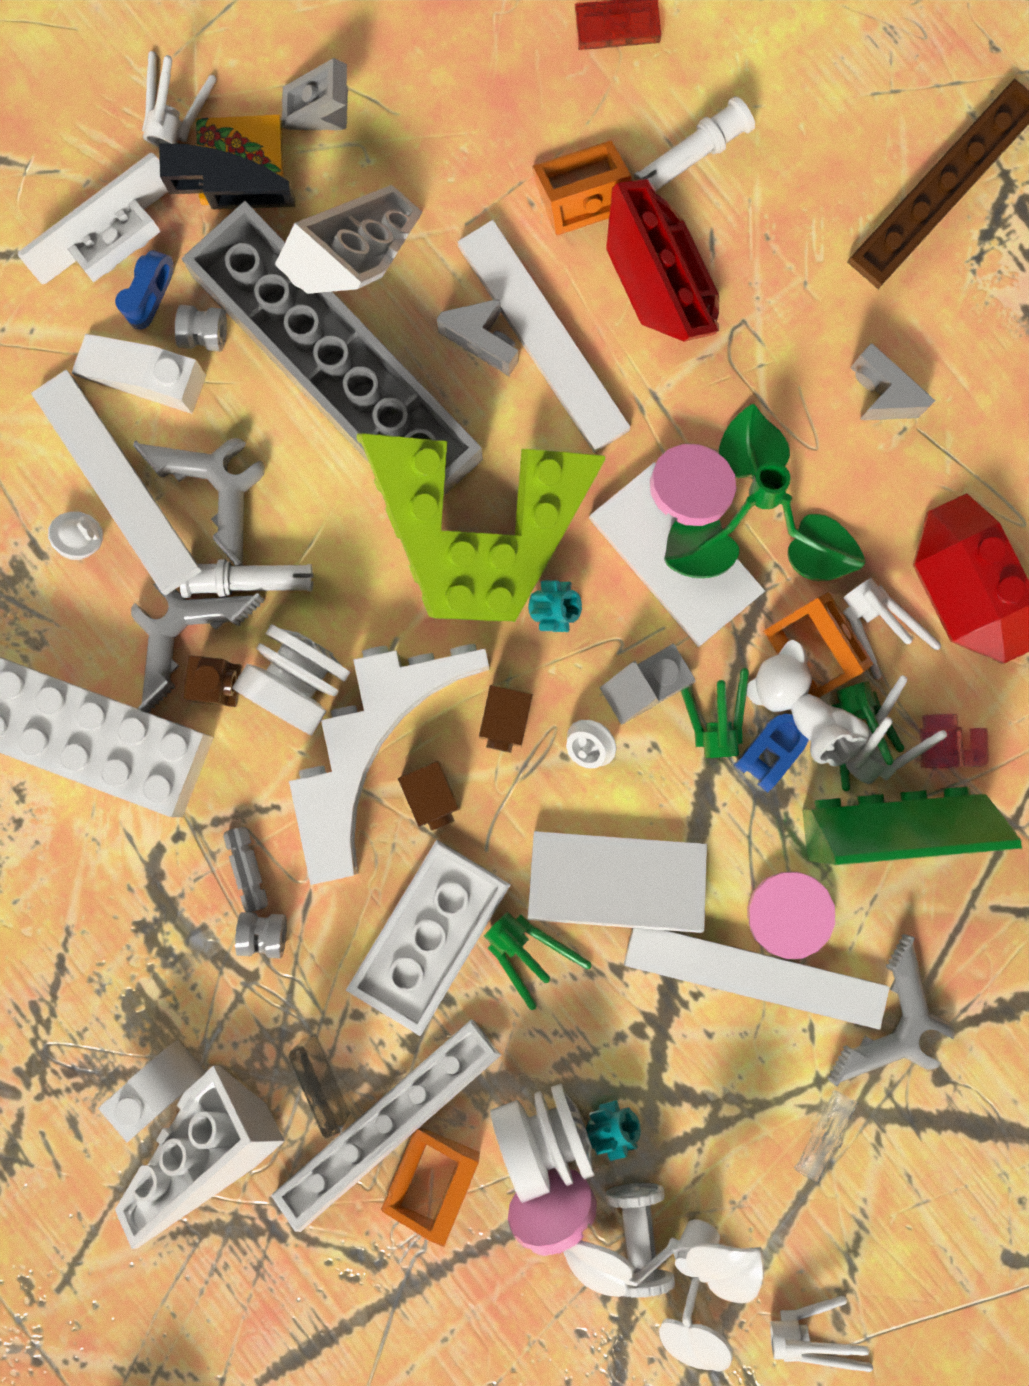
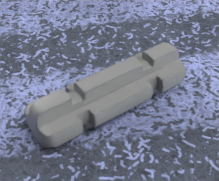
[223,827,268,912]

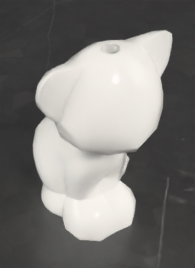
[747,640,869,766]

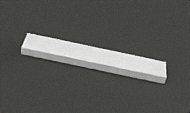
[458,220,631,453]
[31,370,202,595]
[624,928,890,1030]
[271,1019,501,1232]

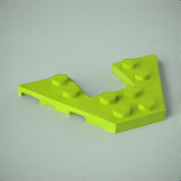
[356,433,606,622]

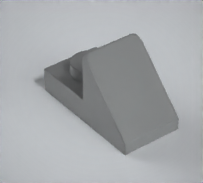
[282,58,348,130]
[437,299,518,376]
[851,343,936,420]
[600,643,696,725]

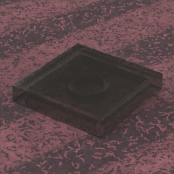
[288,1033,350,1138]

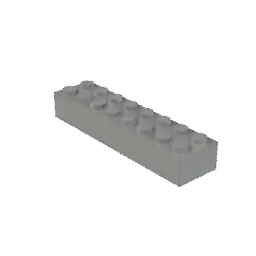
[181,201,483,496]

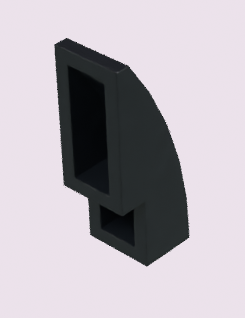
[159,143,296,209]

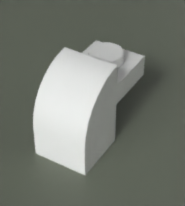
[98,1040,206,1142]

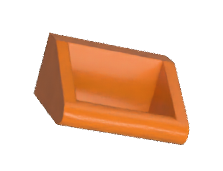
[532,140,632,236]
[763,592,874,698]
[381,1127,480,1247]

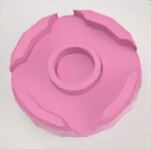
[650,444,737,526]
[747,872,835,959]
[508,1168,597,1256]

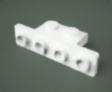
[18,153,168,284]

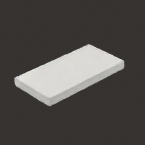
[589,462,765,647]
[528,831,707,933]
[346,840,511,1036]

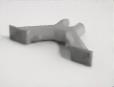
[133,438,265,566]
[131,583,264,712]
[828,934,955,1087]

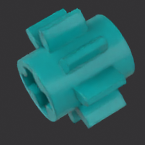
[528,580,582,632]
[586,1100,641,1161]

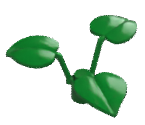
[664,404,866,582]

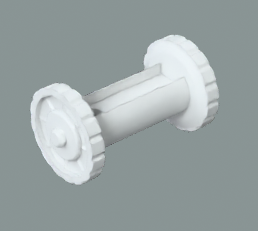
[605,1183,675,1298]

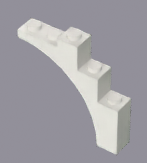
[289,644,489,885]

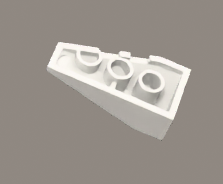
[275,185,422,294]
[115,1066,285,1249]

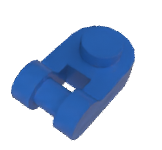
[115,250,173,329]
[734,714,809,793]

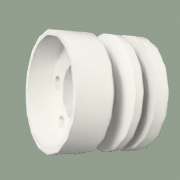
[232,624,350,736]
[490,1083,594,1203]

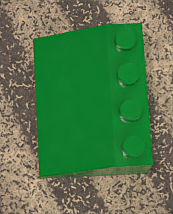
[802,786,1022,865]

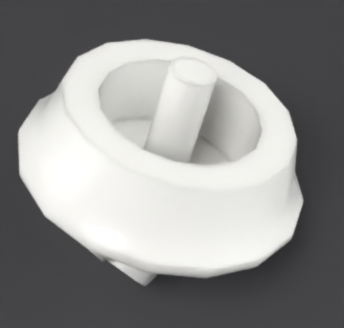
[48,511,103,560]
[566,720,617,768]

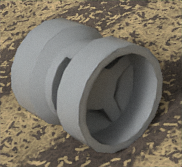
[175,305,227,352]
[235,912,287,959]

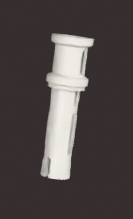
[634,96,755,191]
[180,559,313,598]

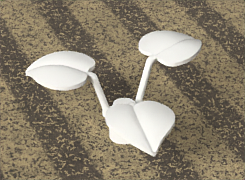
[563,1219,764,1371]

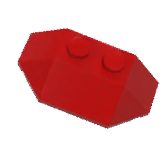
[606,179,720,342]
[913,493,1029,664]

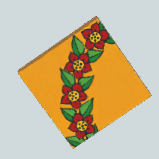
[196,114,284,205]

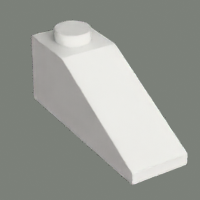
[71,334,206,414]

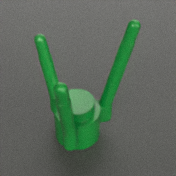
[681,668,749,758]
[831,681,905,792]
[484,912,592,1010]

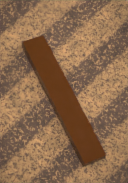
[847,78,1029,290]

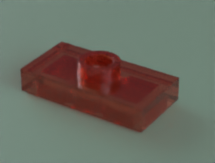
[574,0,662,50]

